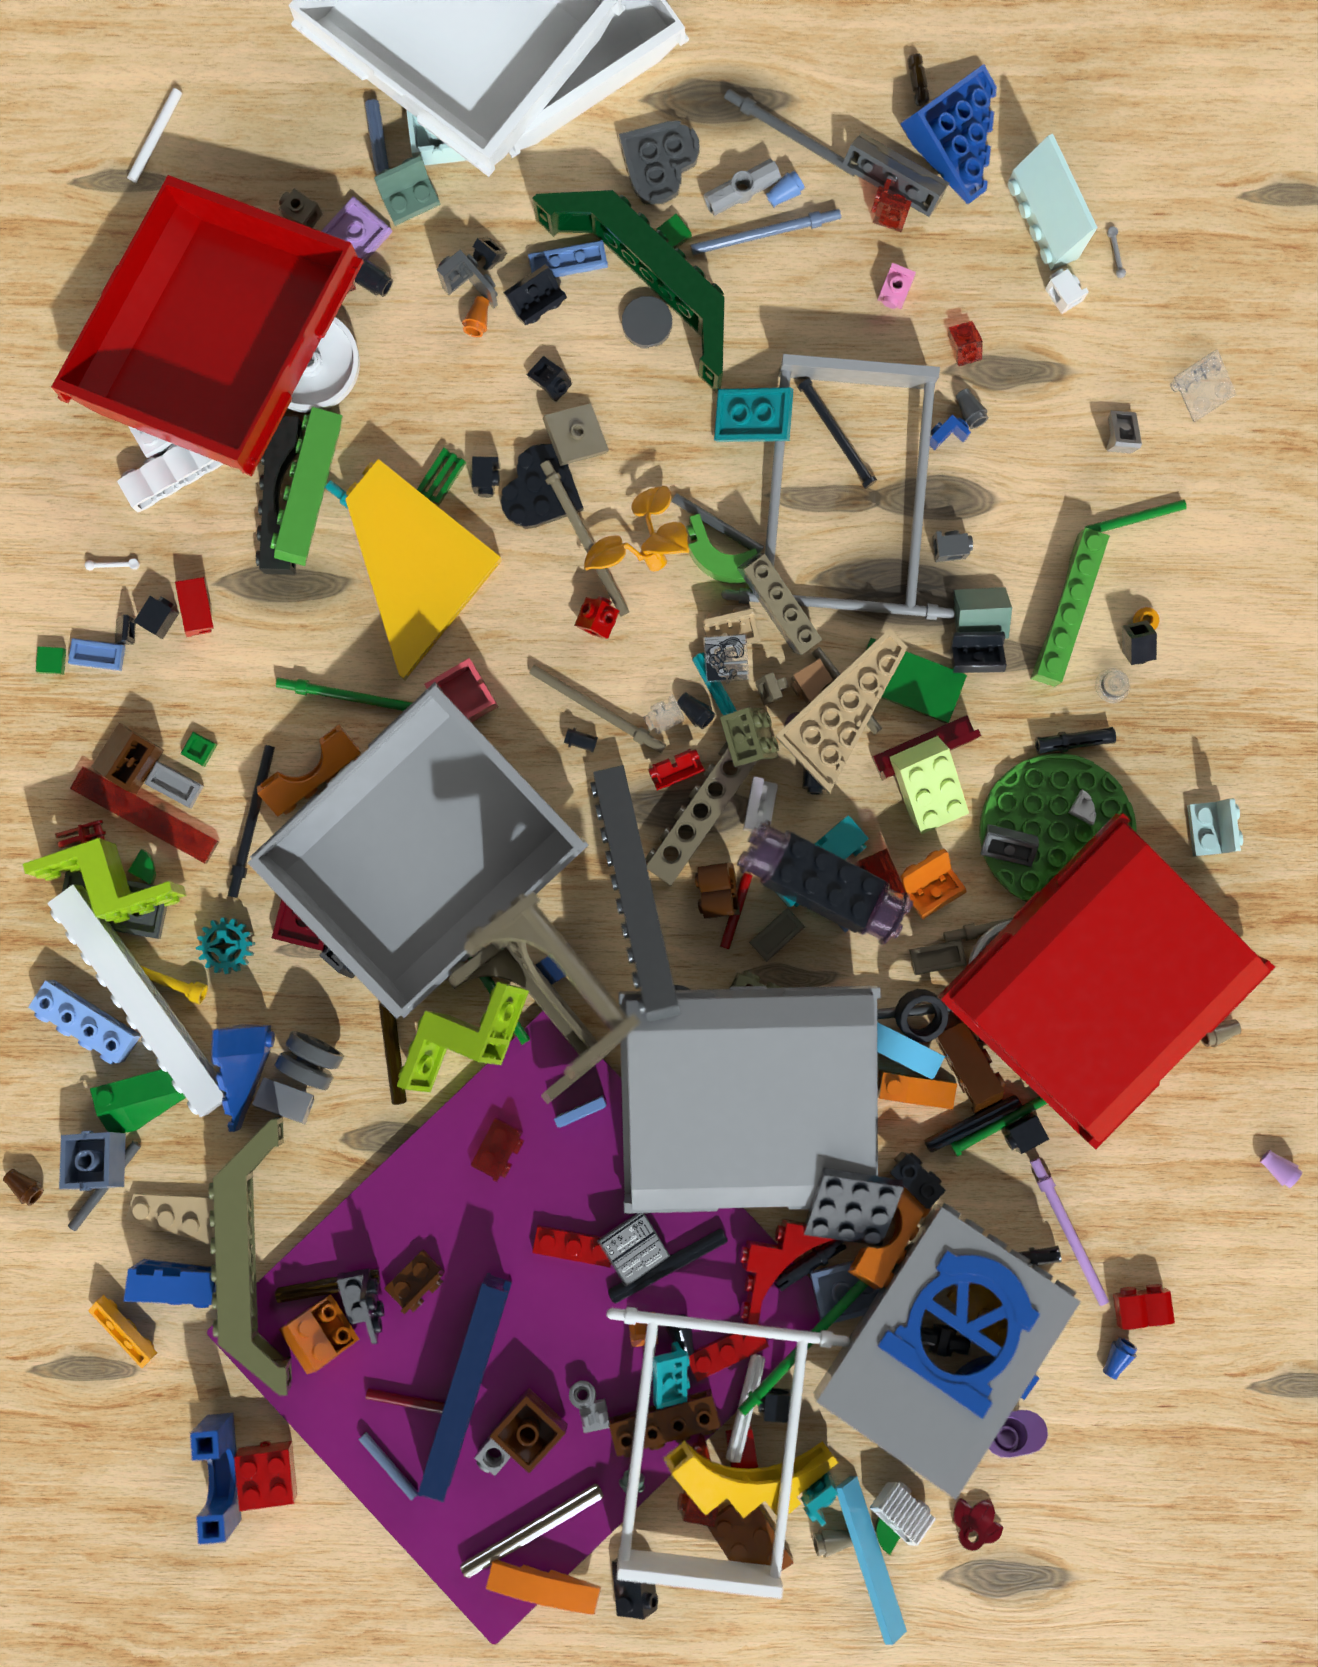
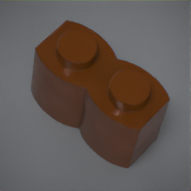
[695,862,740,919]

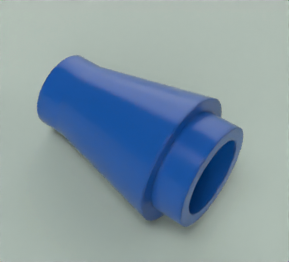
[1103,1337,1138,1380]

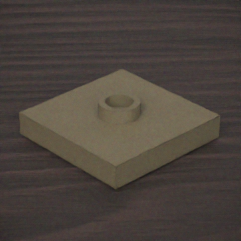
[542,403,609,466]

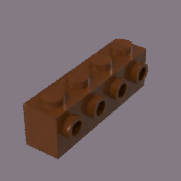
[608,1389,721,1458]

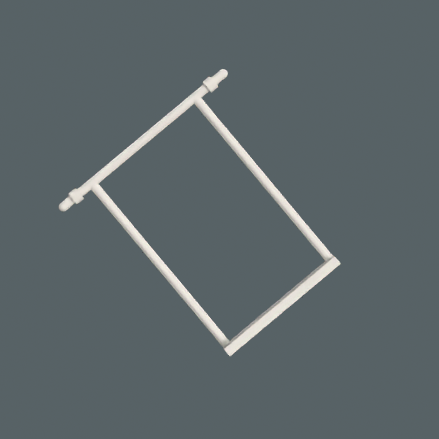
[606,1307,850,1599]

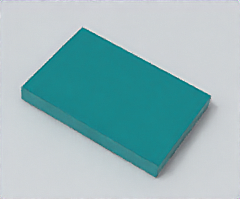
[714,387,794,442]

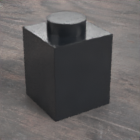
[134,596,179,639]
[1122,620,1157,665]

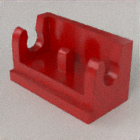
[175,577,214,637]

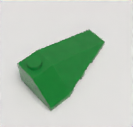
[90,1069,186,1133]

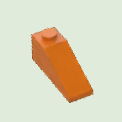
[877,1070,957,1109]

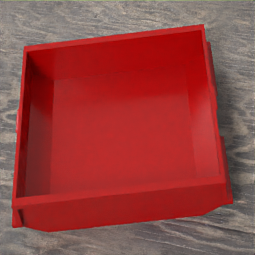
[51,175,364,477]
[937,813,1276,1150]

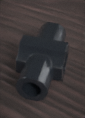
[920,1324,971,1357]

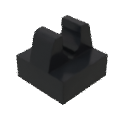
[472,237,507,270]

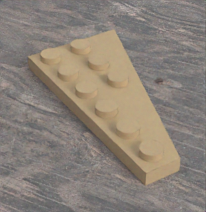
[775,628,908,793]

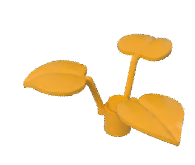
[584,486,689,571]

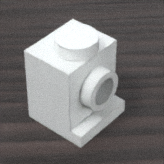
[1045,269,1089,314]

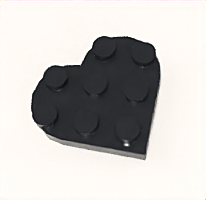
[501,444,584,529]

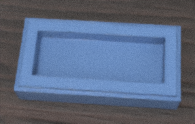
[68,638,125,671]
[554,1095,607,1128]

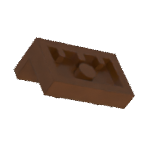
[384,1249,445,1314]

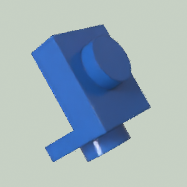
[930,414,971,451]

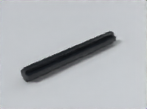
[608,1229,728,1304]

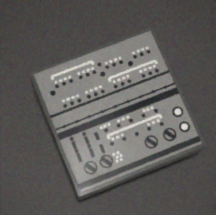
[597,1213,670,1287]

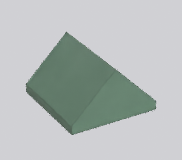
[953,587,1012,639]

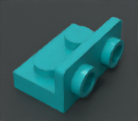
[653,1342,690,1409]
[800,1471,838,1526]

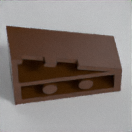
[936,1022,1006,1114]

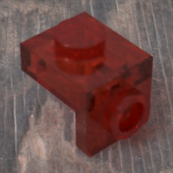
[948,321,983,366]

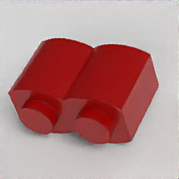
[1113,1284,1175,1330]

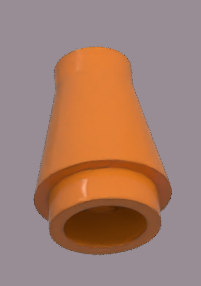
[462,296,489,337]

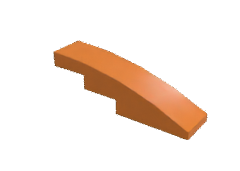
[486,1560,601,1615]

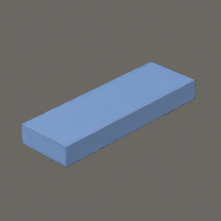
[528,240,608,278]

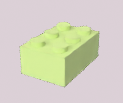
[890,736,969,834]

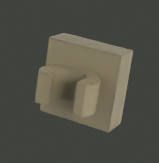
[755,672,789,706]

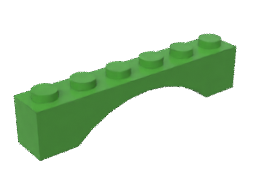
[1031,527,1110,687]

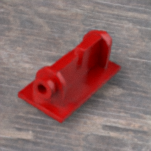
[648,749,705,791]

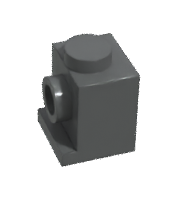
[932,530,973,562]

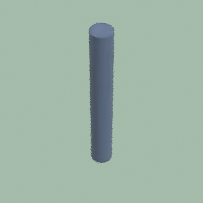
[358,1432,418,1500]

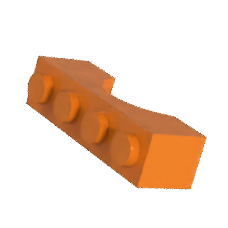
[257,724,361,817]
[848,1187,932,1290]

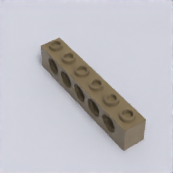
[645,742,757,886]

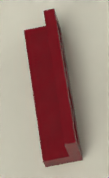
[872,715,981,781]

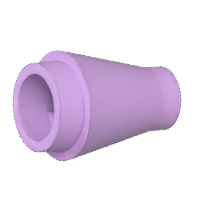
[1260,1150,1303,1188]

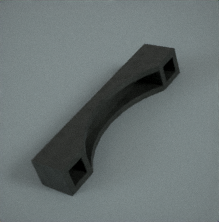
[256,416,303,575]

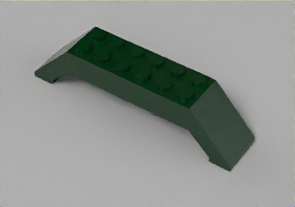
[532,190,725,393]

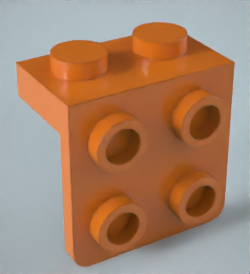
[900,848,967,920]

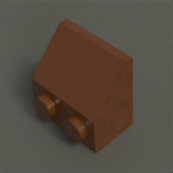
[489,1388,568,1474]

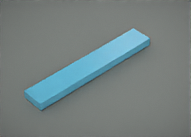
[836,1476,907,1645]

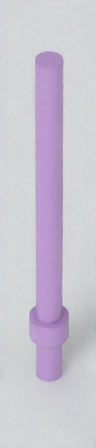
[1030,1157,1109,1306]

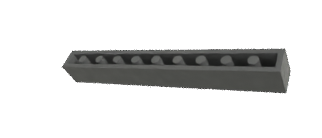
[590,765,681,1022]

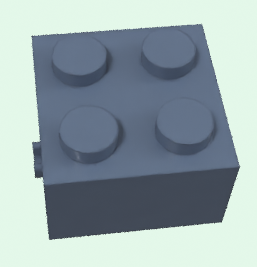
[59,1131,126,1191]

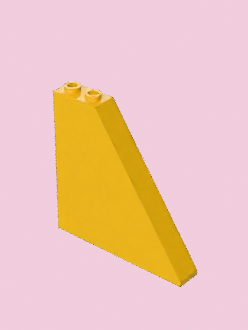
[345,459,502,680]

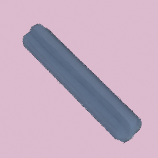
[365,99,389,175]

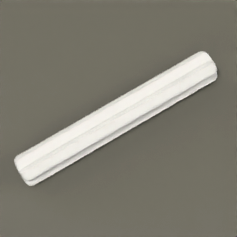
[726,1354,765,1463]

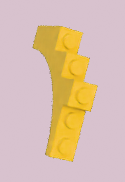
[663,1441,838,1518]

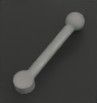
[1107,227,1126,278]

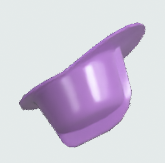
[988,1410,1048,1458]

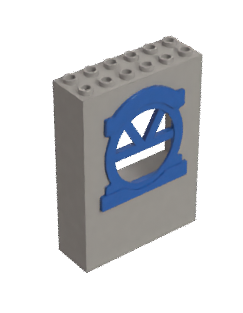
[813,1203,1081,1500]

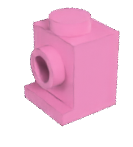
[878,263,916,309]

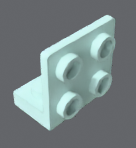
[1187,798,1243,856]

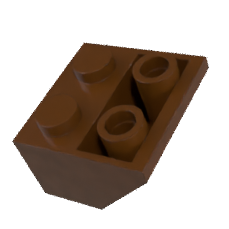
[91,723,164,794]

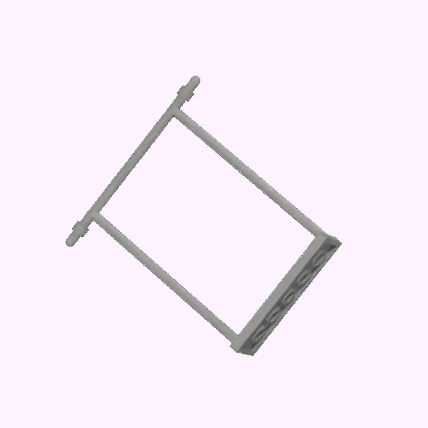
[721,354,955,620]

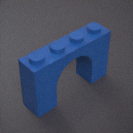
[190,1412,242,1545]

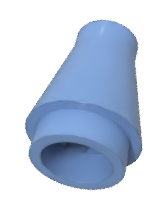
[765,171,805,207]

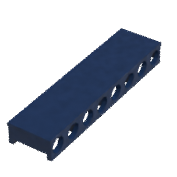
[417,1273,512,1503]

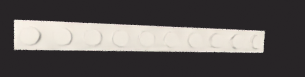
[47,884,226,1117]

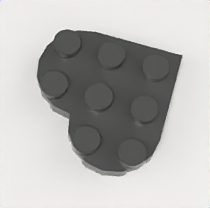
[619,121,700,205]

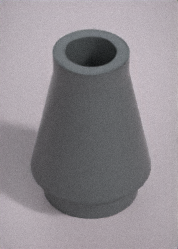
[956,388,988,429]

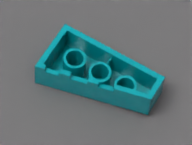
[774,815,869,907]

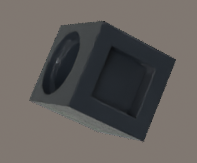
[1004,1113,1050,1154]
[758,1388,792,1423]

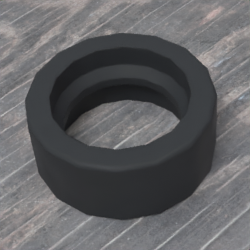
[894,989,948,1042]

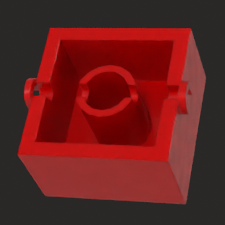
[234,1441,297,1512]

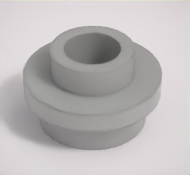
[569,1381,596,1409]

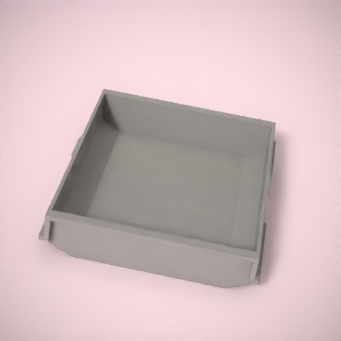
[248,682,589,1019]
[619,986,881,1213]

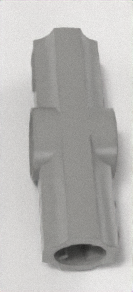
[703,158,781,216]

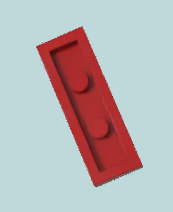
[532,1225,611,1268]
[689,1323,769,1382]

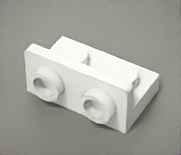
[743,777,778,834]

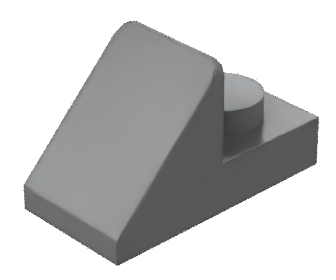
[1106,410,1142,453]

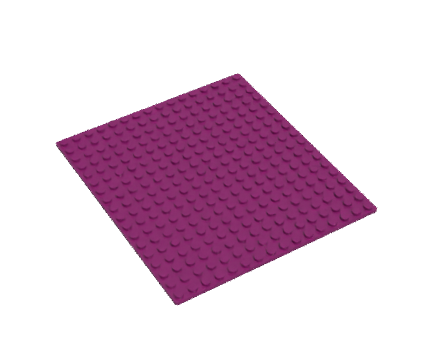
[207,1011,820,1645]

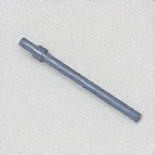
[691,209,841,255]

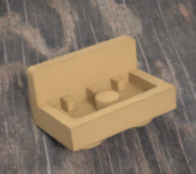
[703,606,761,653]

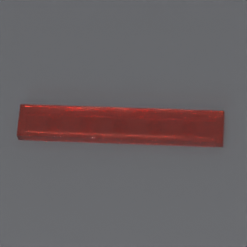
[70,766,220,864]

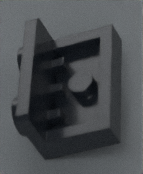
[503,264,567,325]
[950,631,1007,673]
[890,1152,946,1209]
[612,1558,658,1620]

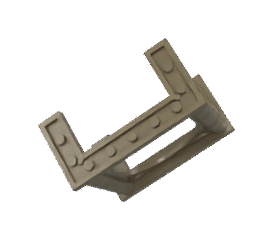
[448,891,641,1104]

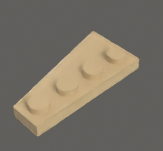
[125,1193,215,1245]

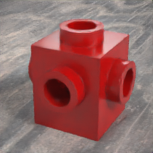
[574,596,620,639]

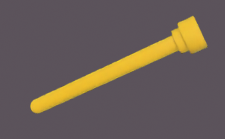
[140,966,208,1005]

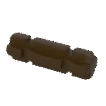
[908,53,930,106]

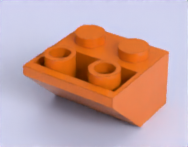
[278,1294,359,1374]

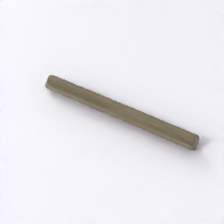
[460,1484,603,1578]

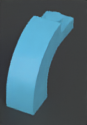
[877,1022,945,1080]

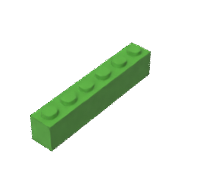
[271,407,343,566]

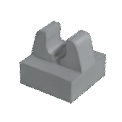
[579,1398,609,1433]

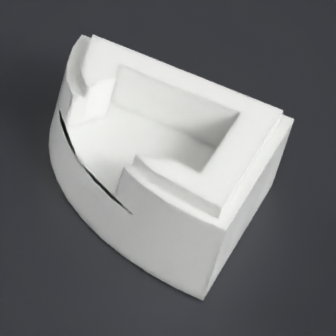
[1068,790,1096,825]

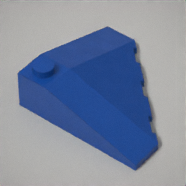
[900,64,997,204]
[212,1024,275,1132]

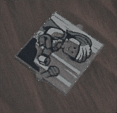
[703,633,749,684]

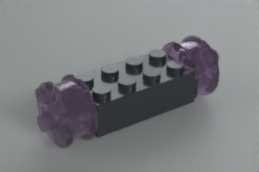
[737,820,913,945]

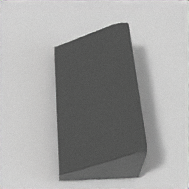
[980,824,1039,867]

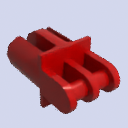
[55,820,106,848]

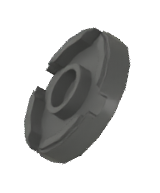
[622,296,672,348]

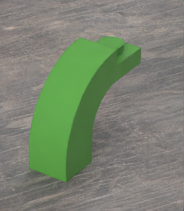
[686,514,757,584]

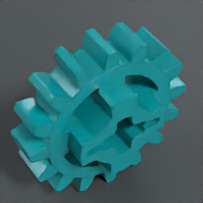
[196,918,255,974]

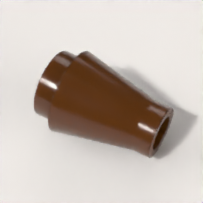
[3,1169,44,1206]

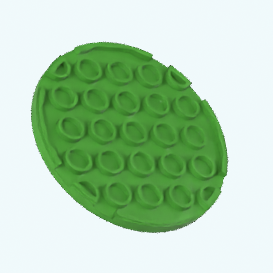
[979,753,1137,902]

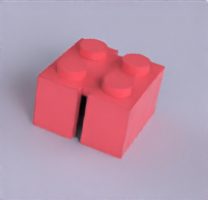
[424,658,499,723]

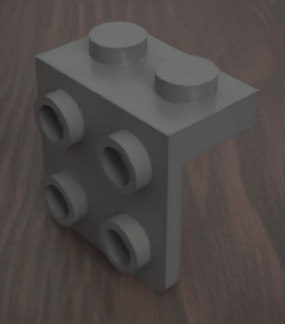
[436,249,498,308]

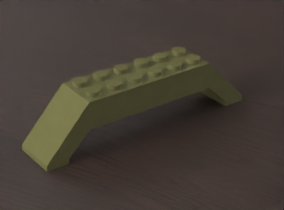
[209,1117,292,1396]

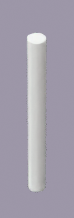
[127,88,182,183]

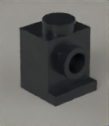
[471,456,501,498]

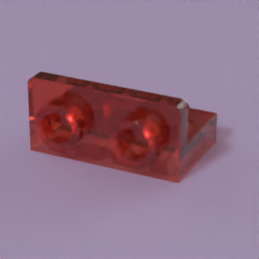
[871,178,912,232]
[470,1117,525,1182]

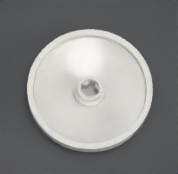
[287,317,360,413]

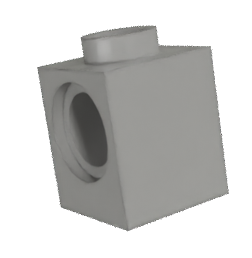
[475,1437,511,1476]

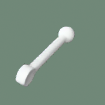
[85,559,140,570]

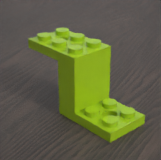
[22,838,187,923]
[397,982,529,1092]

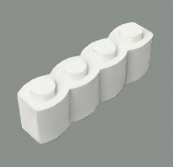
[117,444,223,512]

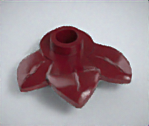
[953,1498,1004,1551]

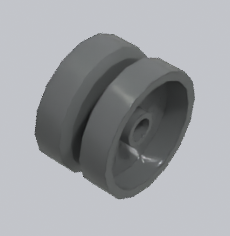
[275,1031,344,1090]

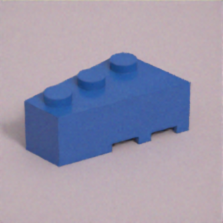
[124,1259,216,1308]

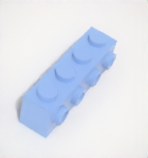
[28,980,141,1064]

